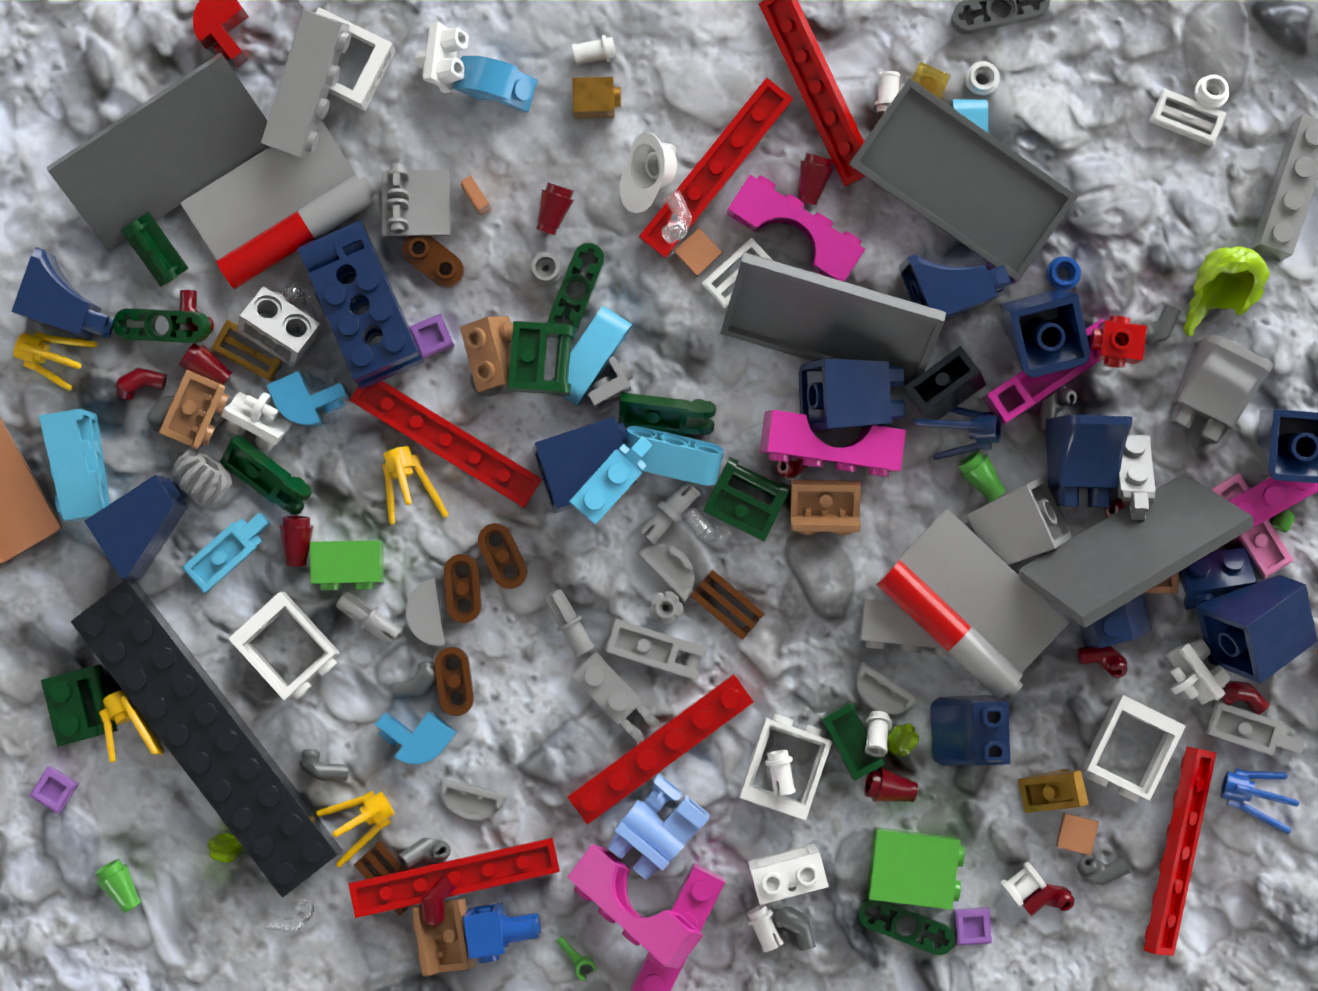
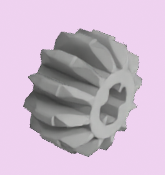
[171,449,232,505]

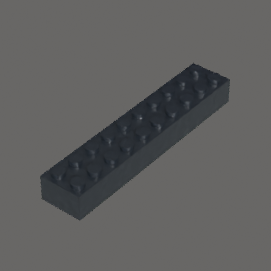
[71,580,343,898]

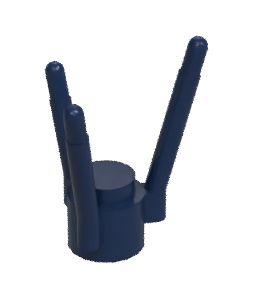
[914,407,1002,460]

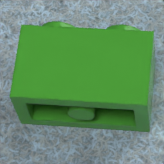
[310,540,384,590]

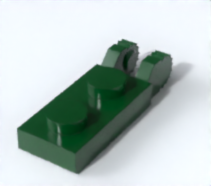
[618,392,716,435]
[220,434,312,515]

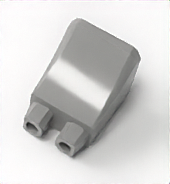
[1170,334,1274,444]
[961,476,1071,565]

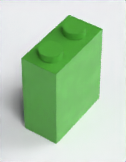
[866,827,965,910]

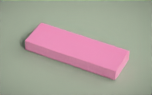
[1210,473,1294,579]

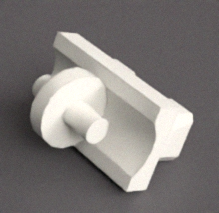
[414,22,469,93]
[221,391,292,452]
[1165,639,1231,705]

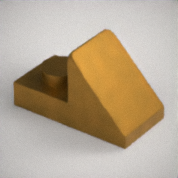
[1017,769,1089,813]

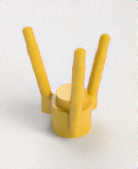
[13,331,97,391]
[382,446,449,525]
[99,690,164,763]
[316,790,395,868]

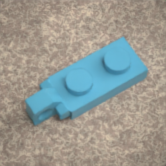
[569,436,653,525]
[182,513,272,594]

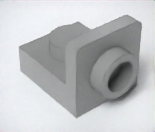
[588,356,634,409]

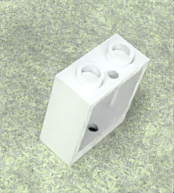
[316,7,396,111]
[228,592,340,700]
[1081,694,1186,803]
[739,713,832,820]
[748,844,829,905]

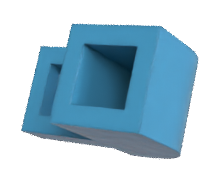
[452,56,538,112]
[267,371,351,427]
[375,711,458,764]

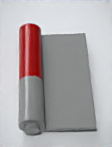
[180,119,376,290]
[876,508,1069,700]

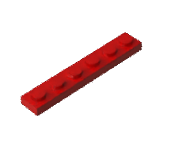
[758,0,866,187]
[639,77,793,259]
[349,381,543,508]
[567,674,754,825]
[1143,746,1217,956]
[348,837,560,918]

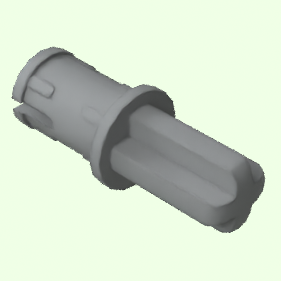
[545,589,595,657]
[336,591,402,646]

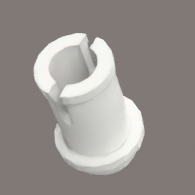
[572,35,616,66]
[874,71,900,116]
[865,711,892,758]
[765,750,796,796]
[747,905,783,952]

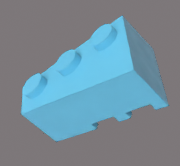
[39,409,111,522]

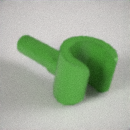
[1271,510,1294,533]
[556,936,596,981]

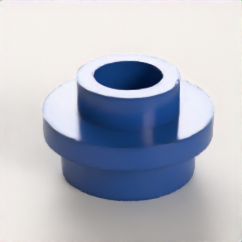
[1046,256,1081,291]

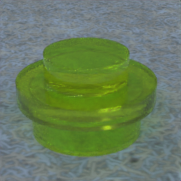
[888,723,919,756]
[207,833,242,862]

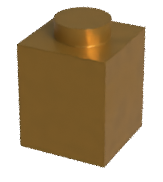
[572,77,621,119]

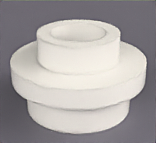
[965,61,1000,96]
[1194,75,1229,109]

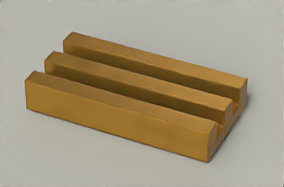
[211,319,283,382]

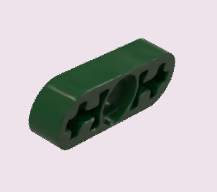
[548,243,604,334]
[113,308,211,343]
[857,897,955,955]

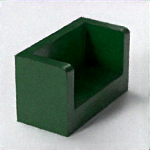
[820,701,885,781]

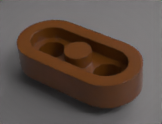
[402,236,464,288]
[478,523,528,589]
[444,554,482,623]
[434,647,474,716]

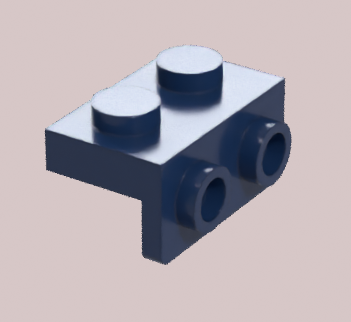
[1179,547,1257,610]

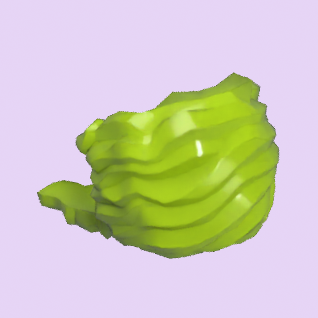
[1182,246,1270,337]

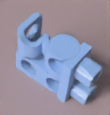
[608,773,710,880]

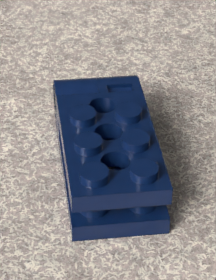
[298,220,424,390]

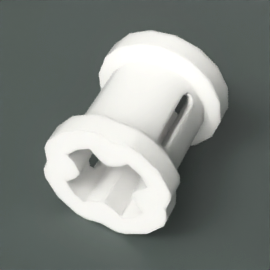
[1000,861,1047,907]

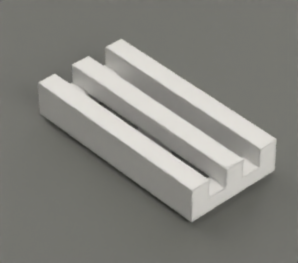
[1149,88,1227,146]
[701,238,773,309]

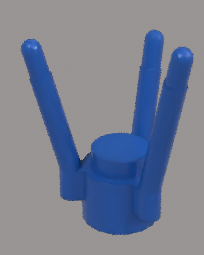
[1220,768,1300,834]

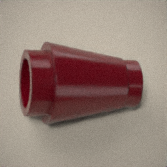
[798,153,833,206]
[536,182,574,235]
[178,343,232,385]
[279,516,314,567]
[864,768,918,802]

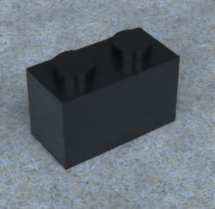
[905,346,986,420]

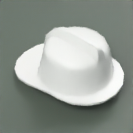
[619,132,677,213]

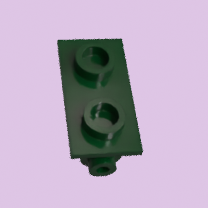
[120,211,189,287]

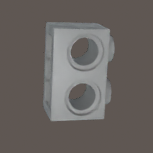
[237,286,321,368]

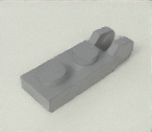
[571,652,660,743]

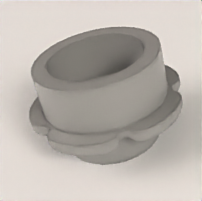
[529,252,563,285]
[649,591,683,625]

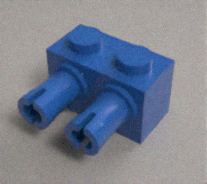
[463,902,541,963]

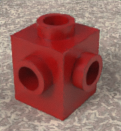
[1090,316,1147,368]

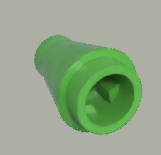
[958,450,1006,502]
[95,858,141,913]

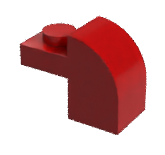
[193,0,249,67]

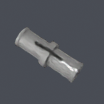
[639,481,701,544]

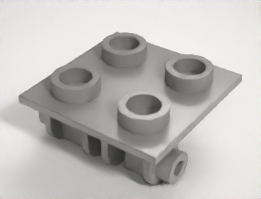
[382,163,450,237]

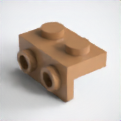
[460,316,513,392]
[159,369,229,450]
[790,480,861,536]
[412,898,476,976]

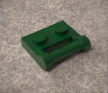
[508,321,576,397]
[703,457,791,542]
[41,664,118,747]

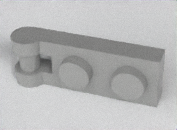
[606,619,708,680]

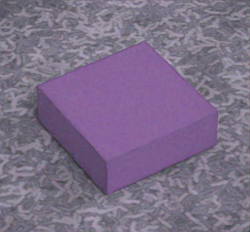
[409,314,455,359]
[29,766,80,814]
[954,907,992,945]

